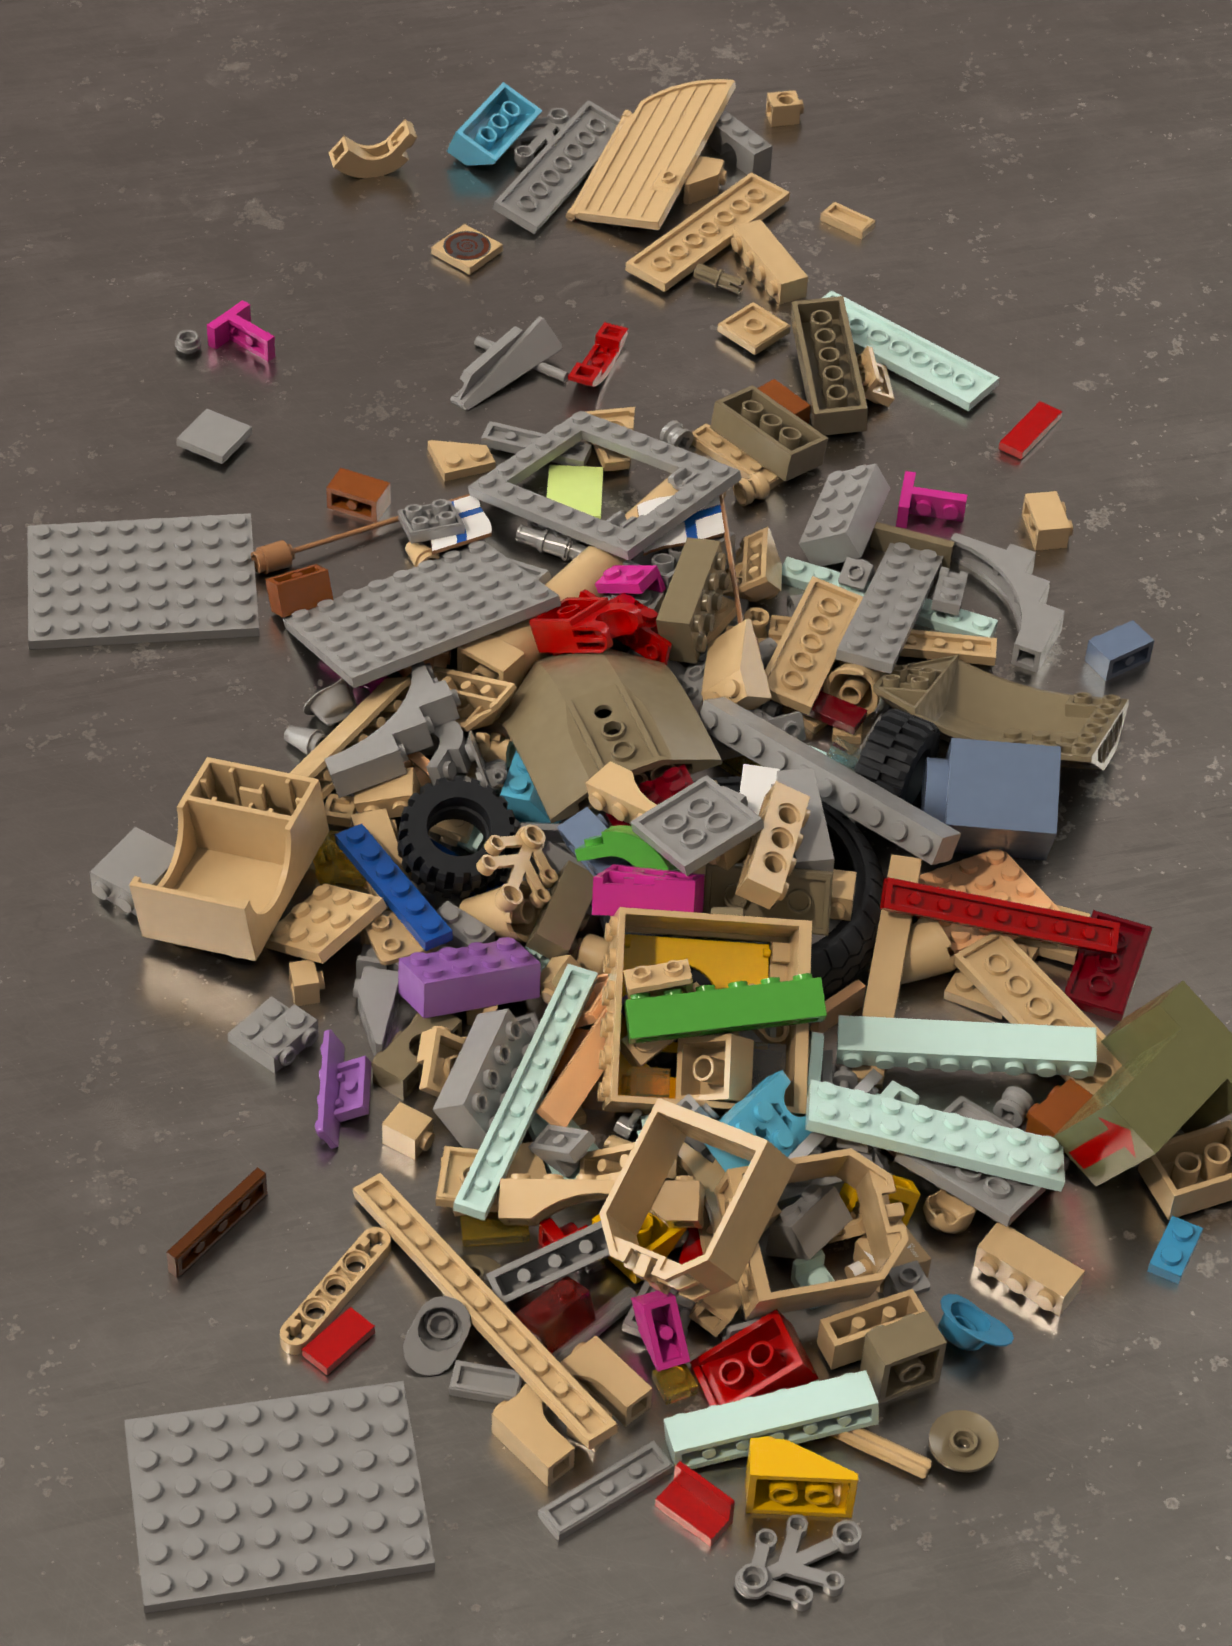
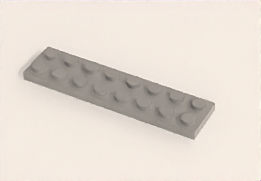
[492,100,621,234]
[835,542,944,674]

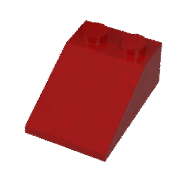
[690,1309,819,1406]

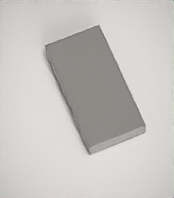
[449,1360,523,1404]

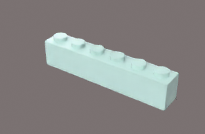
[664,1370,879,1469]

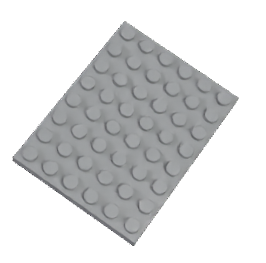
[28,513,260,650]
[283,540,561,688]
[124,1381,435,1613]

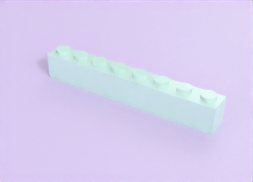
[836,1015,1097,1079]

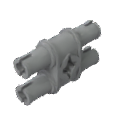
[516,520,589,561]

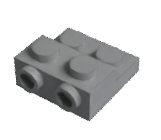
[228,996,319,1074]

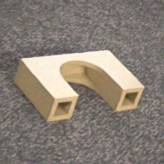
[492,1335,653,1487]

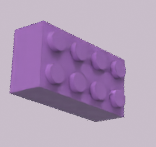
[398,937,541,1018]

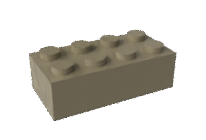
[710,385,828,482]
[656,537,730,664]

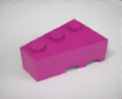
[592,864,705,916]

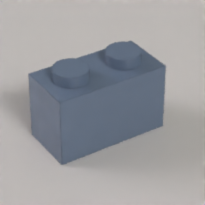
[1085,620,1154,681]

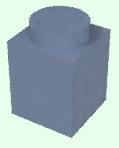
[920,738,1061,860]

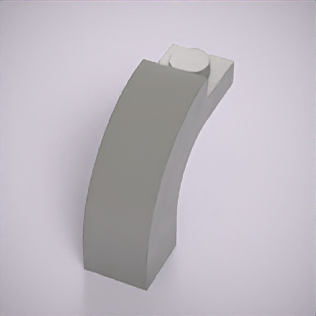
[419,720,471,786]

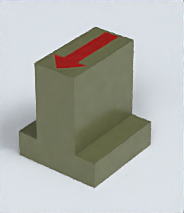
[1053,981,1232,1186]

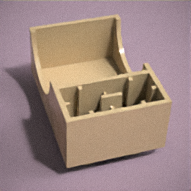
[129,757,329,961]

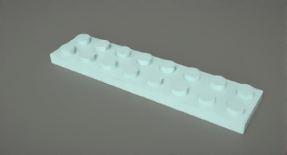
[822,290,1000,411]
[805,1079,1065,1192]

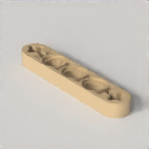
[280,1227,391,1355]

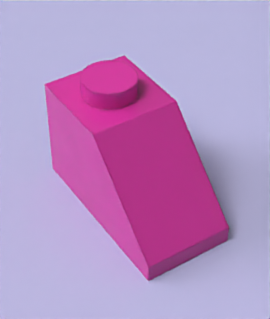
[631,1291,690,1371]

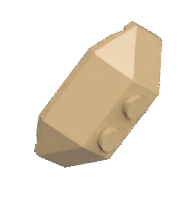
[722,527,782,602]
[432,666,517,732]

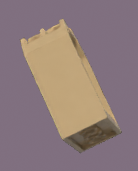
[599,1097,796,1302]
[715,1148,909,1320]

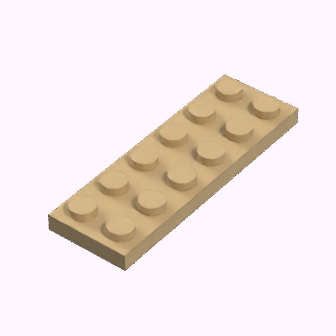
[765,576,863,715]

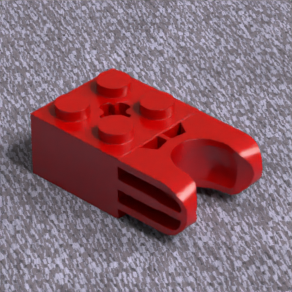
[529,597,643,656]

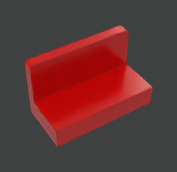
[655,1461,735,1547]

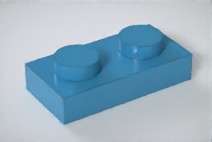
[1147,1216,1203,1284]

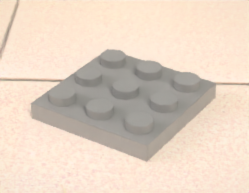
[630,775,764,876]

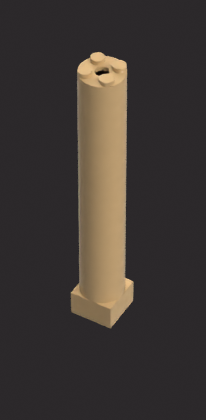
[457,473,726,713]

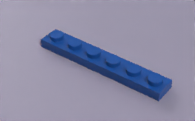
[335,823,453,951]

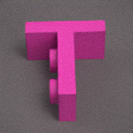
[207,300,276,362]
[896,471,967,528]

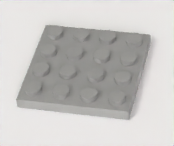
[895,1096,1071,1227]

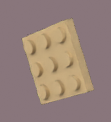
[265,883,387,964]

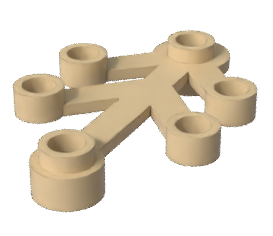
[476,824,558,912]

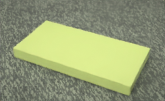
[547,465,603,519]

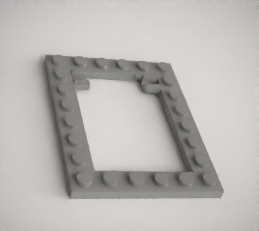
[468,411,741,561]

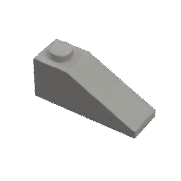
[353,966,401,1057]

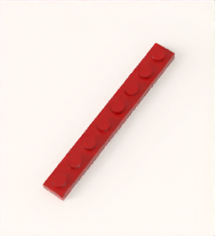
[880,877,1120,955]

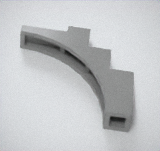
[950,533,1065,673]
[324,661,461,798]

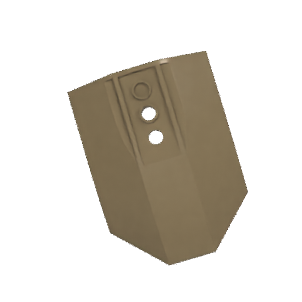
[499,648,722,823]
[873,654,1129,771]

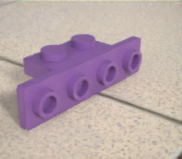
[315,1029,372,1149]

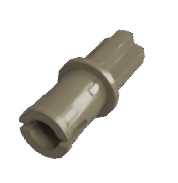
[694,263,745,295]

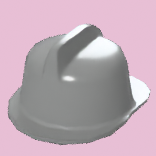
[303,678,356,726]
[403,1296,471,1376]

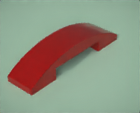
[568,322,629,387]

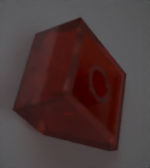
[513,1275,596,1354]

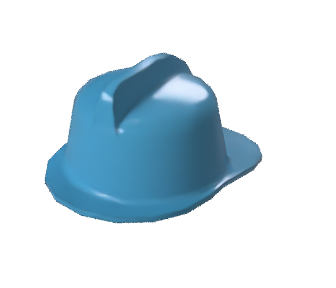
[938,1294,1014,1351]

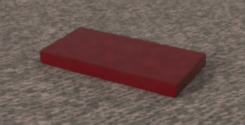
[1064,910,1153,1021]

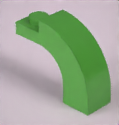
[575,825,681,872]

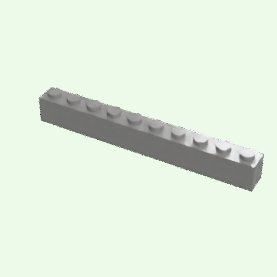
[699,697,961,865]

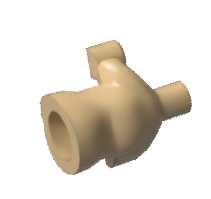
[475,732,516,768]

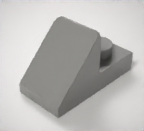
[528,1124,595,1177]

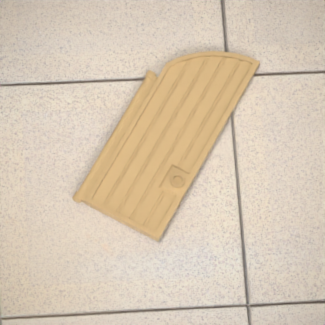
[565,79,736,230]

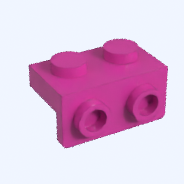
[595,565,666,594]

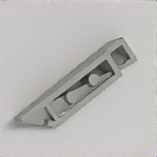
[451,316,562,410]

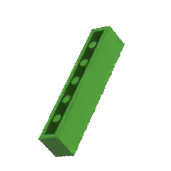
[624,973,827,1044]

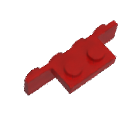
[579,589,672,666]

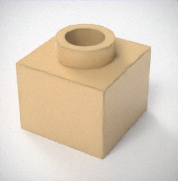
[289,960,325,1006]

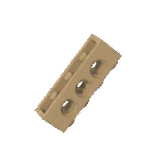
[735,781,810,910]

